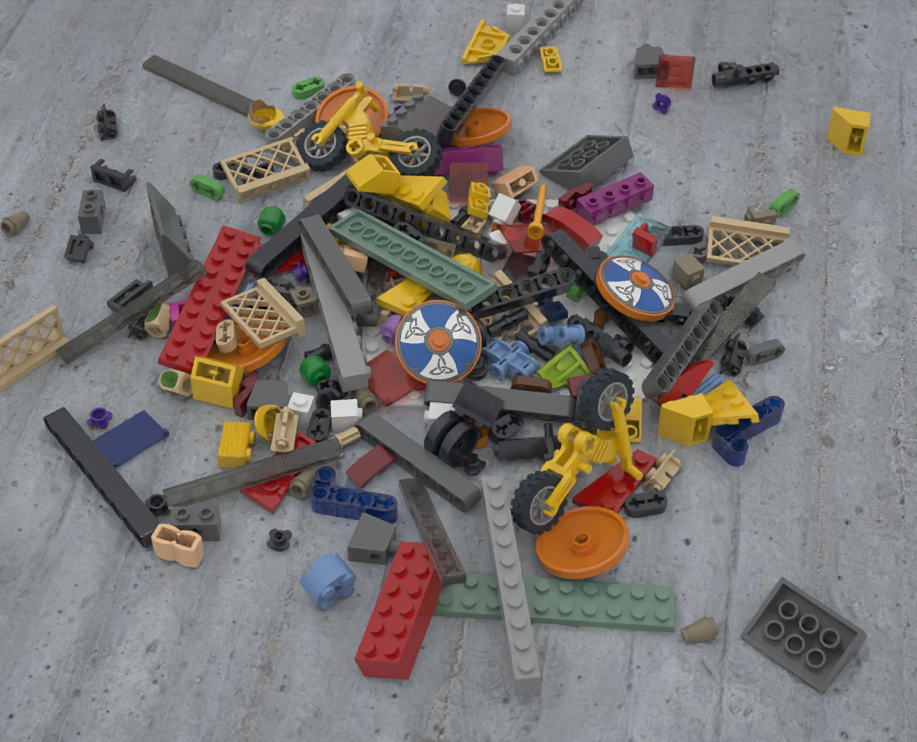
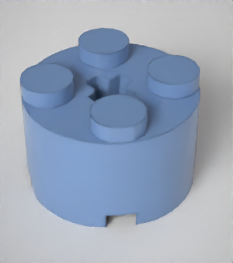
[300,553,356,611]

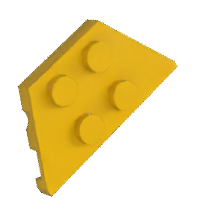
[461,19,510,64]
[703,380,759,426]

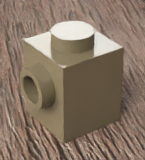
[672,253,705,289]

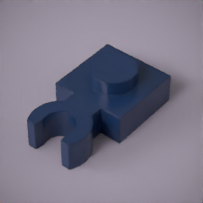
[537,297,568,323]

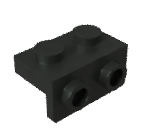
[107,279,155,318]

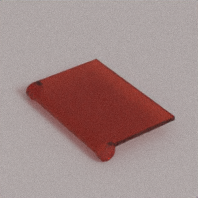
[499,220,556,254]
[365,349,422,407]

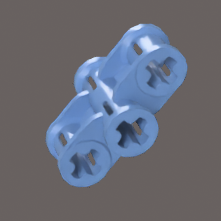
[538,324,585,345]
[481,337,540,381]

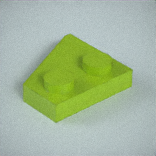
[536,345,591,388]

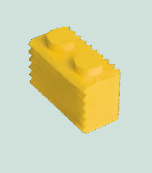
[217,421,256,469]

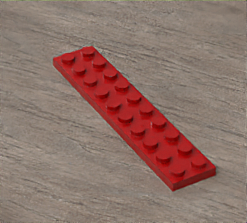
[158,225,261,375]

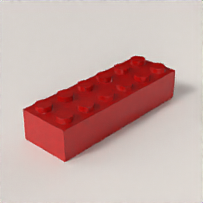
[354,542,452,680]

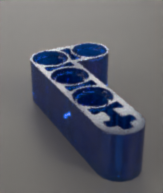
[711,396,785,467]
[310,466,398,524]

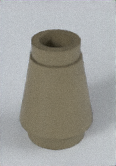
[0,211,30,236]
[353,388,378,414]
[289,467,319,499]
[681,616,719,643]

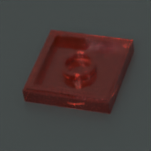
[655,54,695,90]
[449,162,489,203]

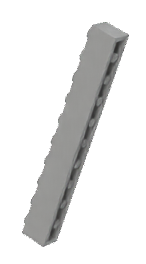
[301,234,372,392]
[481,475,541,695]

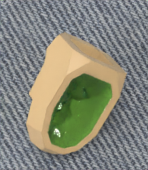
[144,301,172,339]
[159,369,193,397]

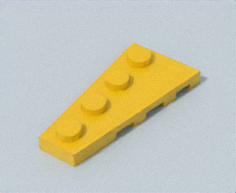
[376,278,436,316]

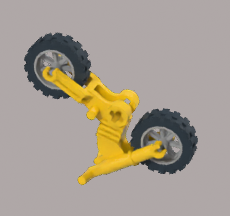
[297,81,443,176]
[510,367,643,535]

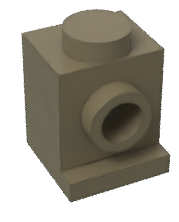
[290,286,318,318]

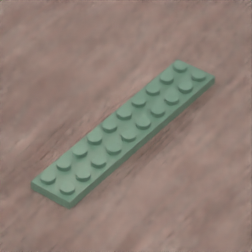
[328,209,497,311]
[432,571,675,632]

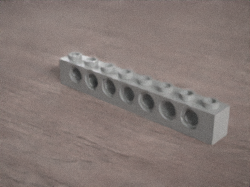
[496,0,583,76]

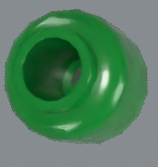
[257,206,286,236]
[299,355,331,387]

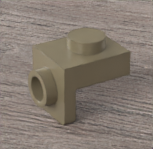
[744,206,777,225]

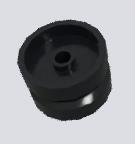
[424,410,480,469]

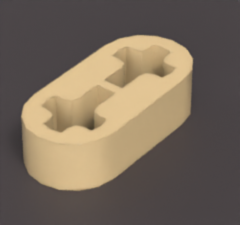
[216,319,238,353]

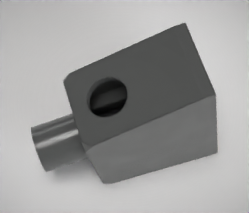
[634,43,670,79]
[247,373,289,420]
[348,512,404,565]

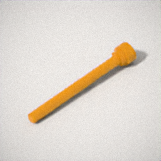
[527,185,547,240]

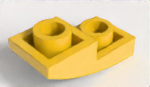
[539,46,562,73]
[467,182,491,219]

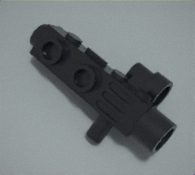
[711,61,779,88]
[567,314,635,367]
[493,423,562,464]

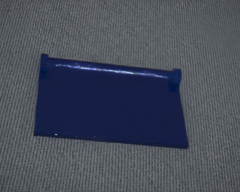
[93,410,170,468]

